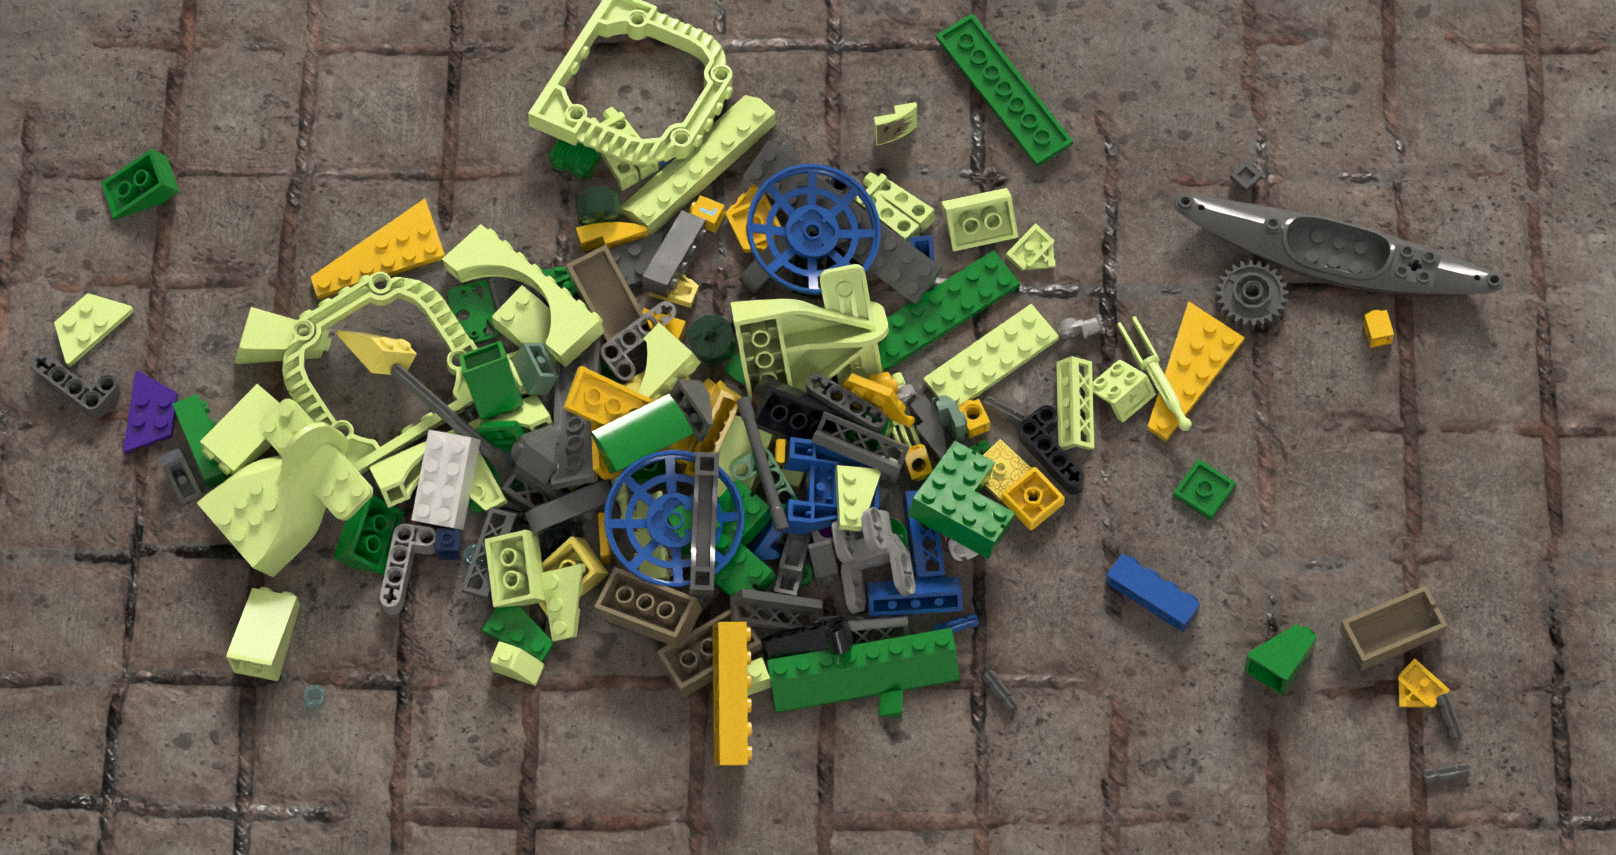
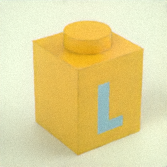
[689,195,725,233]

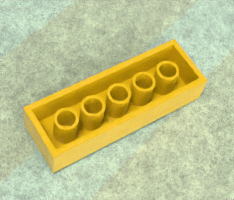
[712,622,752,766]

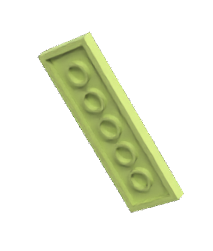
[923,304,1059,407]

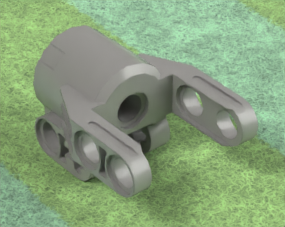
[832,507,915,614]

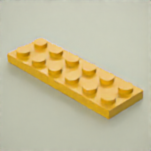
[563,366,697,466]

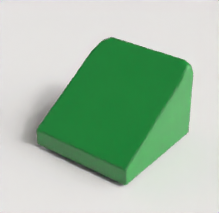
[879,690,903,718]

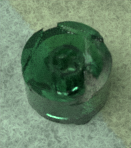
[575,186,622,226]
[688,314,737,365]

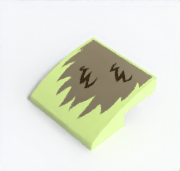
[874,102,917,146]

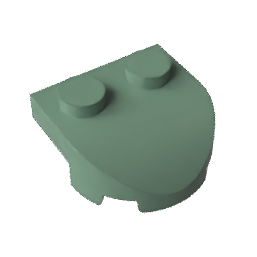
[931,395,968,444]

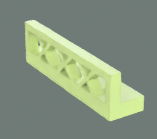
[1057,356,1094,450]

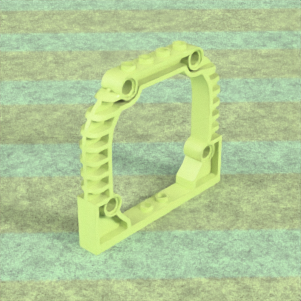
[528,0,733,166]
[282,272,478,475]

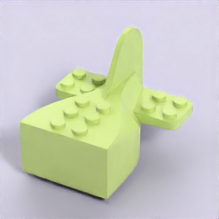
[731,264,889,402]
[197,399,373,577]

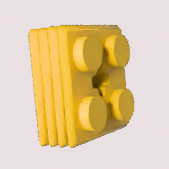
[1001,467,1065,531]

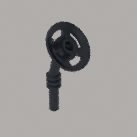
[497,507,584,557]

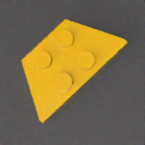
[725,184,781,253]
[832,373,915,428]

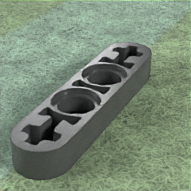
[806,374,886,432]

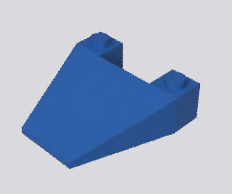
[782,437,880,535]

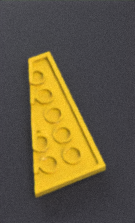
[311,199,445,300]
[1147,301,1245,442]

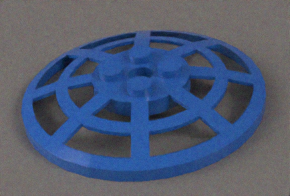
[746,164,881,295]
[604,450,744,588]

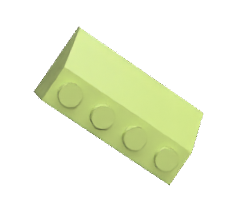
[633,491,669,581]

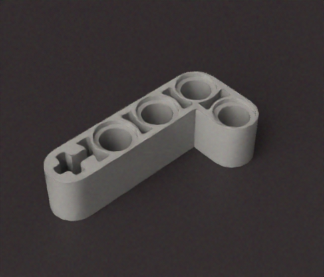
[600,301,676,381]
[380,524,436,615]

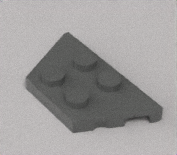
[609,232,663,288]

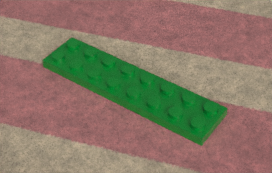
[936,13,1073,167]
[878,250,1020,372]

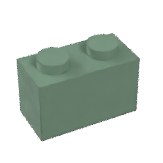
[512,342,559,395]

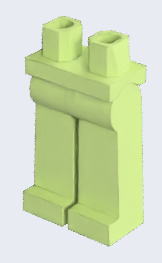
[591,107,659,191]
[853,172,935,243]

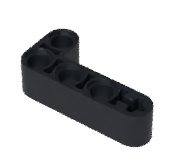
[1019,405,1085,495]
[760,616,853,662]

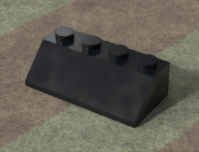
[751,375,848,441]

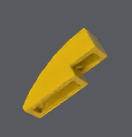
[576,222,649,253]

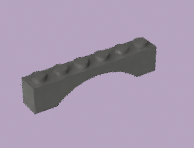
[689,452,719,597]

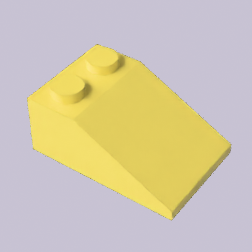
[336,330,417,375]
[539,536,609,616]

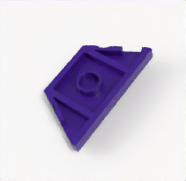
[123,371,179,454]

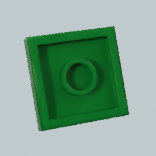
[1172,459,1237,521]

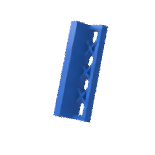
[902,491,945,579]

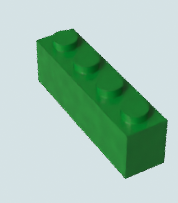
[172,394,232,489]

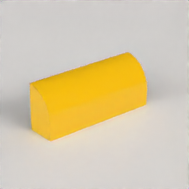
[680,383,741,477]

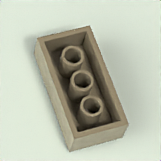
[594,567,702,649]
[657,609,762,699]

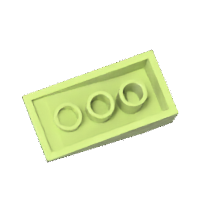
[492,285,556,370]

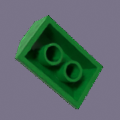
[333,495,405,575]

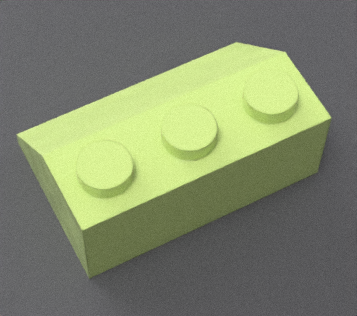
[942,188,1018,251]
[484,530,546,607]

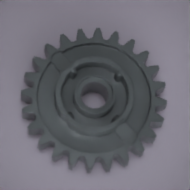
[1215,260,1289,330]

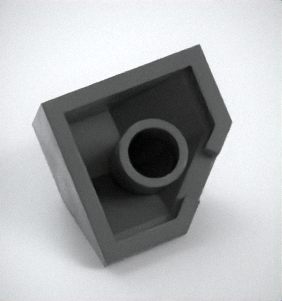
[510,424,562,484]

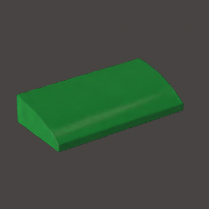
[590,394,694,474]

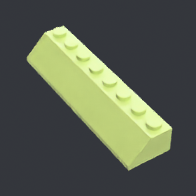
[619,95,776,236]

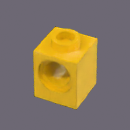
[1363,310,1394,348]
[958,399,990,439]
[900,443,933,481]

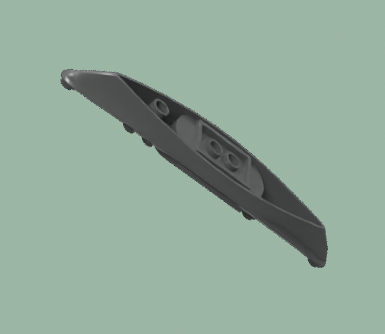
[1174,194,1505,294]

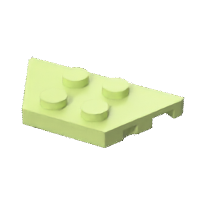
[54,293,134,368]

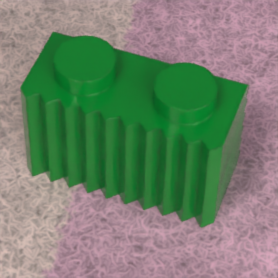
[549,139,601,180]

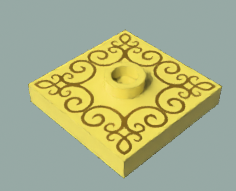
[983,439,1032,502]

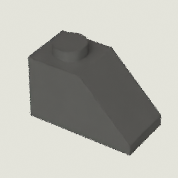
[158,448,202,504]
[808,539,839,587]

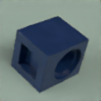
[435,528,463,560]

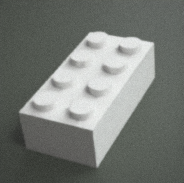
[411,430,481,530]

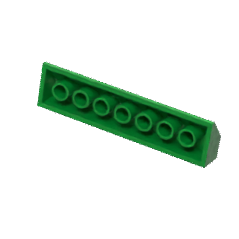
[767,628,960,713]

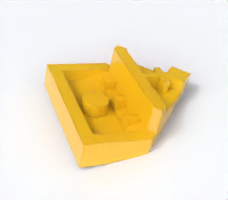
[1398,659,1450,708]

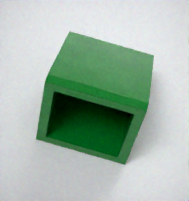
[459,340,524,420]
[1244,624,1317,696]

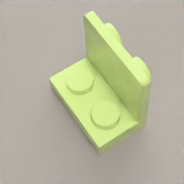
[1093,360,1156,422]

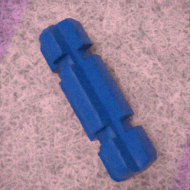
[933,613,979,633]

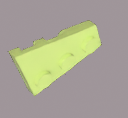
[470,451,508,514]
[835,465,881,531]
[541,564,586,642]

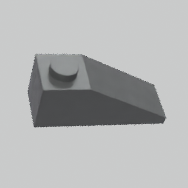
[670,379,713,442]

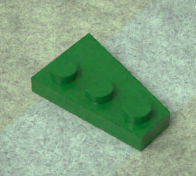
[482,606,554,663]

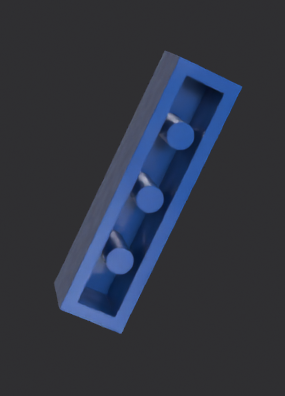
[1106,554,1200,633]
[867,577,963,617]

